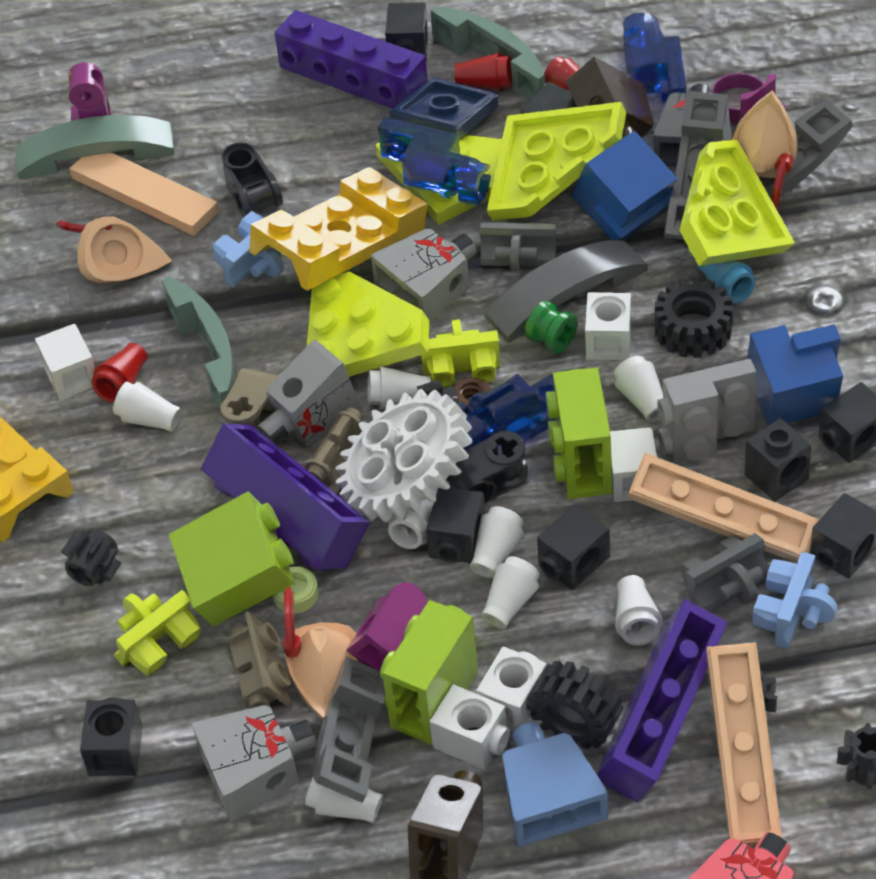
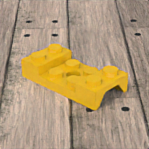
[249,167,428,291]
[0,417,74,543]

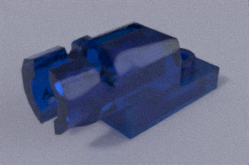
[623,12,687,103]
[377,117,491,206]
[458,374,555,450]

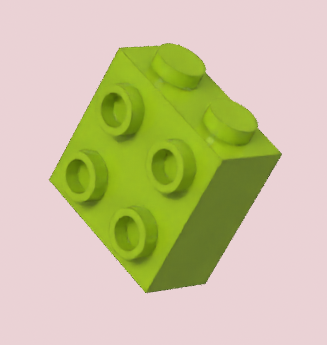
[546,367,612,500]
[168,491,295,626]
[380,600,478,745]

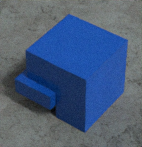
[571,131,678,240]
[747,324,843,426]

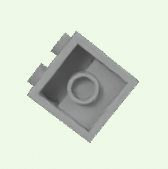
[657,359,756,464]

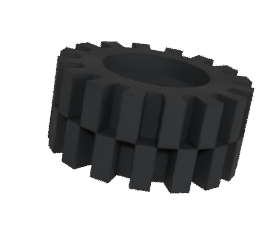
[655,278,733,358]
[526,661,623,749]

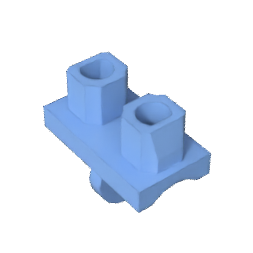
[212,211,284,288]
[752,552,838,649]

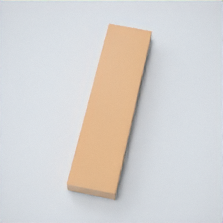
[69,152,219,236]
[627,453,819,563]
[706,642,782,846]

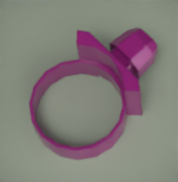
[712,73,786,123]

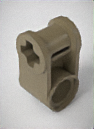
[221,368,279,431]

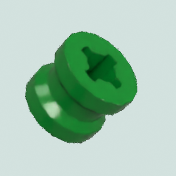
[525,301,578,354]

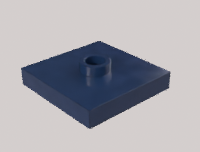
[389,78,499,141]

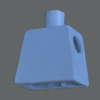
[502,722,608,847]

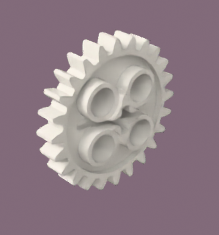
[336,389,472,522]

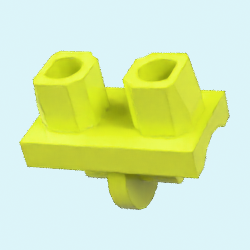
[421,319,501,388]
[114,590,201,676]

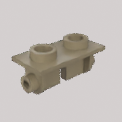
[305,408,362,495]
[228,611,292,708]

